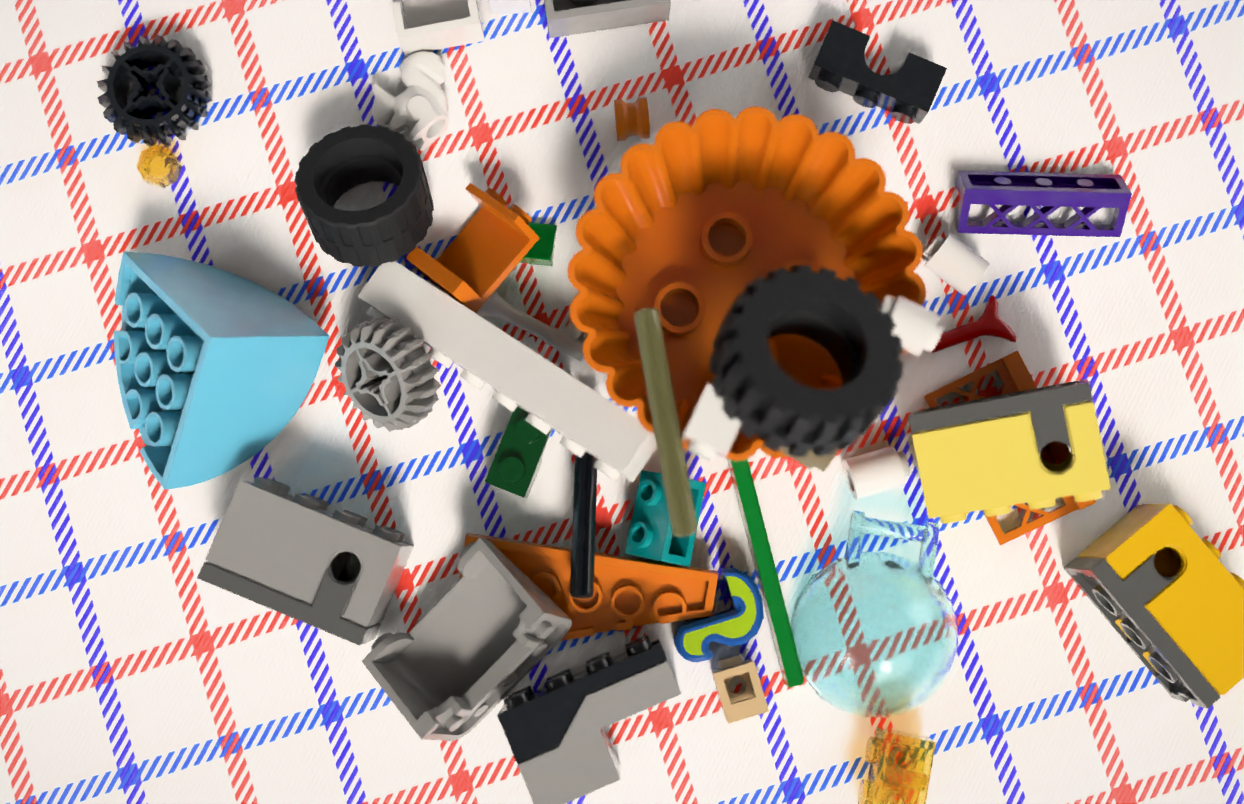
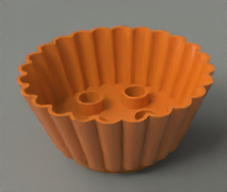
[567,106,927,461]

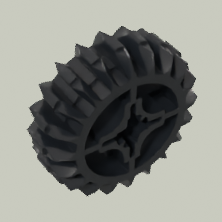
[96,34,212,148]

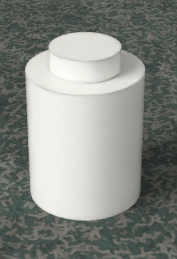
[923,233,990,296]
[843,446,910,500]

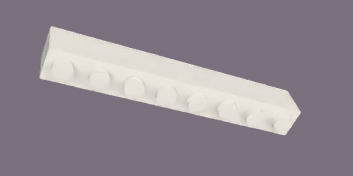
[358,261,657,483]

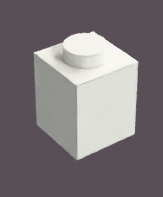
[681,383,741,461]

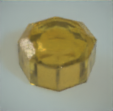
[136,144,182,188]

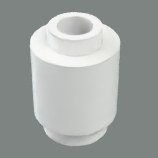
[879,294,944,356]

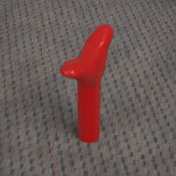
[930,295,1017,354]

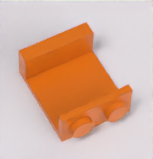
[406,183,539,313]

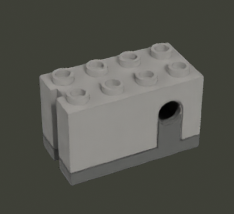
[197,476,414,646]

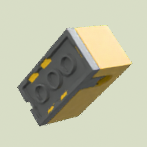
[1063,503,1244,709]

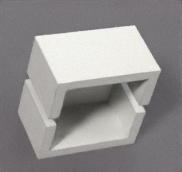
[391,0,485,56]

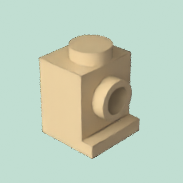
[711,653,769,724]

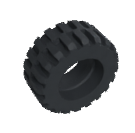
[710,266,904,457]

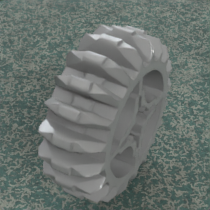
[335,317,441,432]

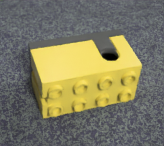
[908,379,1111,524]

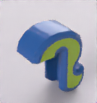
[674,567,764,663]

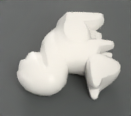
[372,51,449,151]

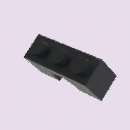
[808,20,947,125]

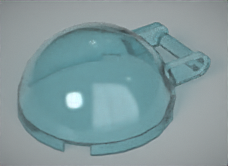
[791,510,958,718]

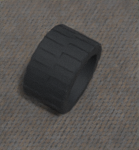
[294,124,434,267]

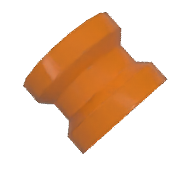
[614,97,650,141]

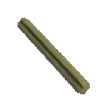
[634,308,698,537]

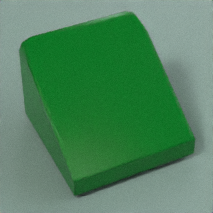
[519,222,557,266]

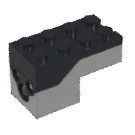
[497,635,682,804]

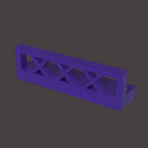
[955,170,1132,237]

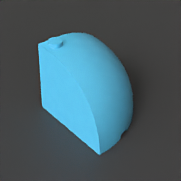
[114,251,330,490]

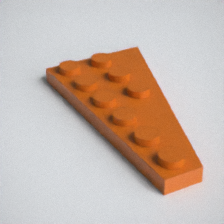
[459,533,718,641]

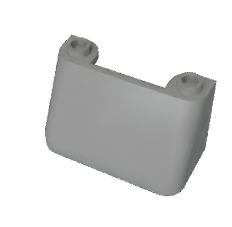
[361,538,572,741]

